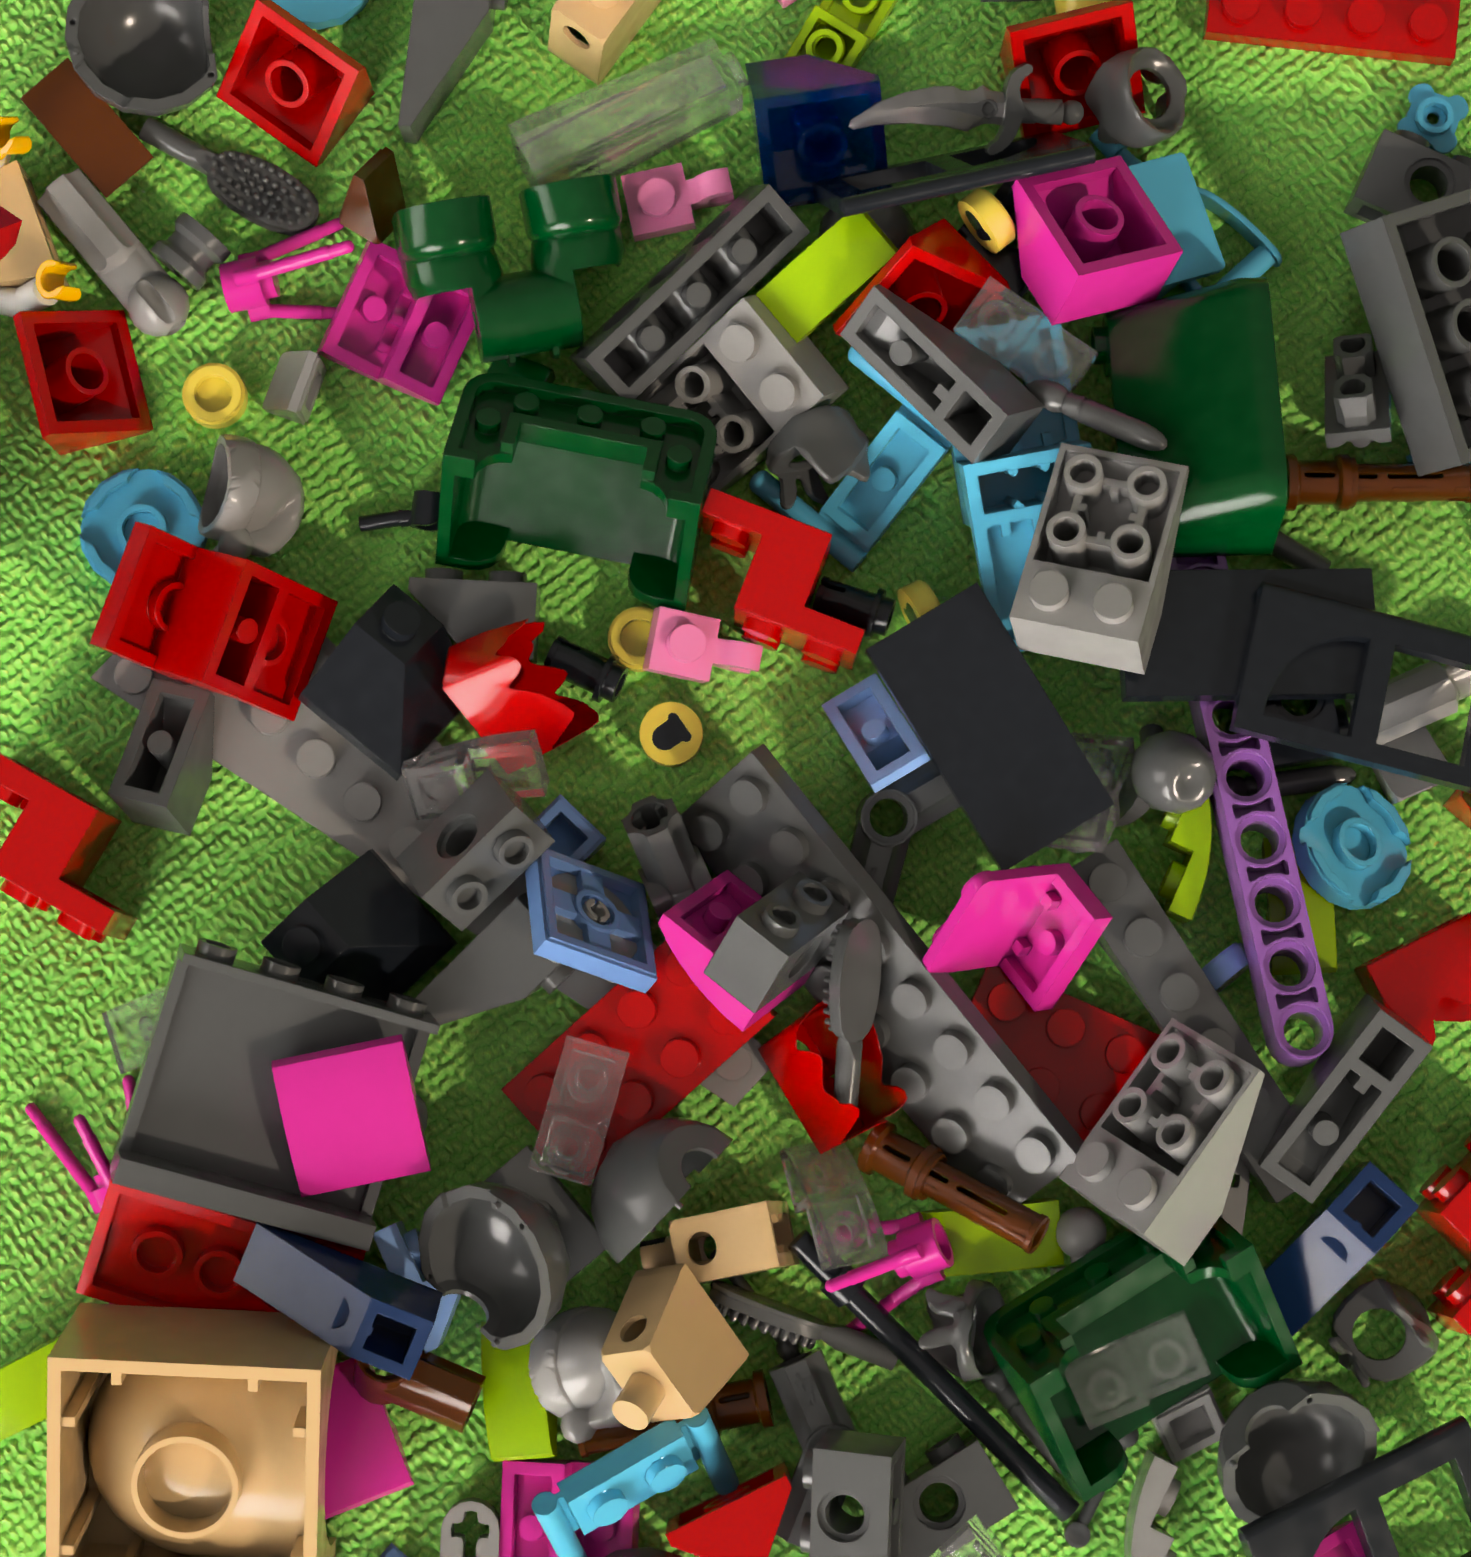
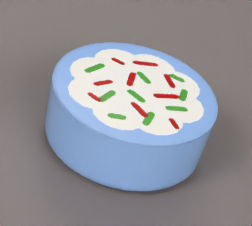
[1202,942,1249,993]

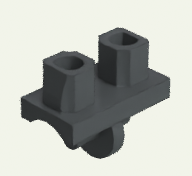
[1325,333,1392,448]

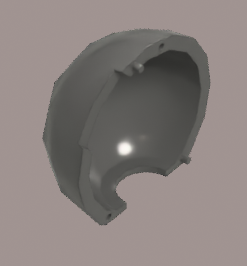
[65,0,218,117]
[591,1117,733,1264]
[418,1181,571,1350]
[1217,1377,1380,1523]

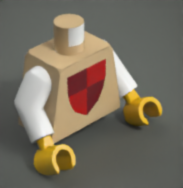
[0,116,81,317]

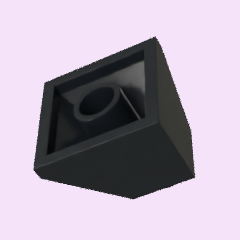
[298,584,461,781]
[261,849,458,1001]

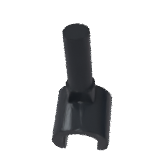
[358,490,440,532]

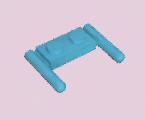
[749,346,952,573]
[531,1407,739,1557]

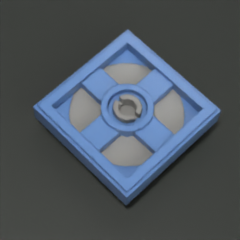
[525,849,658,993]

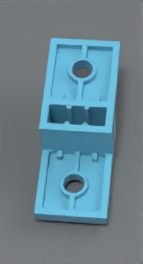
[950,315,1092,652]

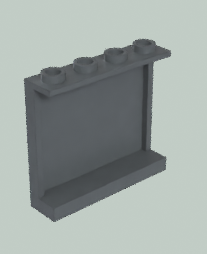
[109,938,440,1251]

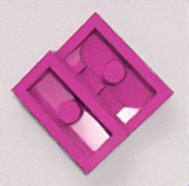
[316,241,474,406]
[658,869,815,1032]
[272,1034,431,1197]
[325,1358,414,1520]
[499,1459,640,1557]

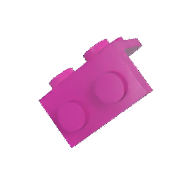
[922,863,1113,1012]

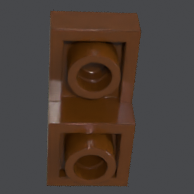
[20,57,154,198]

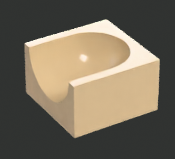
[46,1303,338,1557]

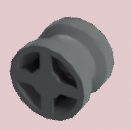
[150,212,231,292]

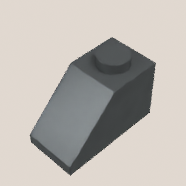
[108,678,215,836]

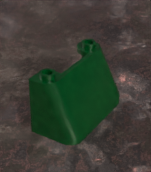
[1091,277,1288,558]
[435,373,717,611]
[983,1217,1303,1503]

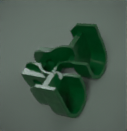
[391,174,625,367]

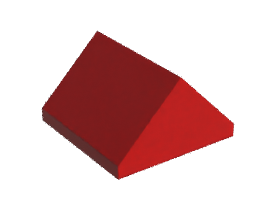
[216,0,375,167]
[1000,0,1146,137]
[833,218,1010,337]
[13,310,153,455]
[665,1462,792,1557]

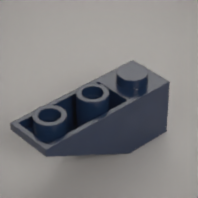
[1263,1161,1419,1336]
[233,1222,443,1381]

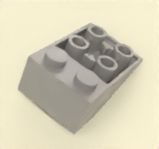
[636,294,849,496]
[1009,443,1189,675]
[1059,1018,1265,1266]

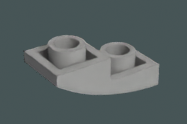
[1124,1449,1181,1557]

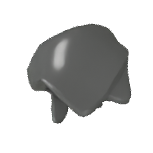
[1084,47,1187,148]
[766,405,870,510]
[918,1279,1005,1381]
[1328,1279,1439,1388]

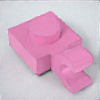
[621,162,735,242]
[642,606,763,683]

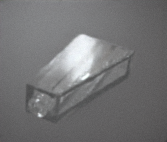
[508,38,748,187]

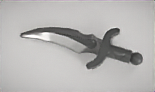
[848,63,1084,155]

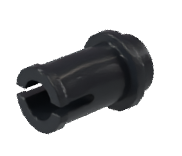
[812,576,896,638]
[544,635,629,703]

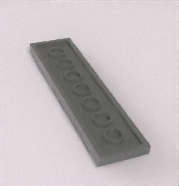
[681,744,1084,1203]

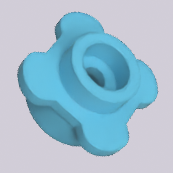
[1397,83,1469,155]

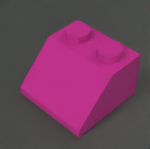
[1012,155,1183,326]

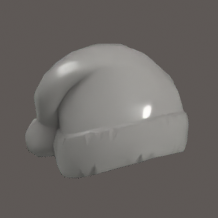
[198,434,304,558]
[528,1306,624,1444]

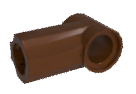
[353,1350,486,1433]

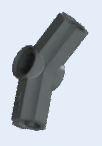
[849,760,960,904]
[621,795,712,920]
[769,1347,859,1547]

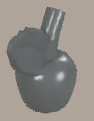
[1106,724,1217,828]

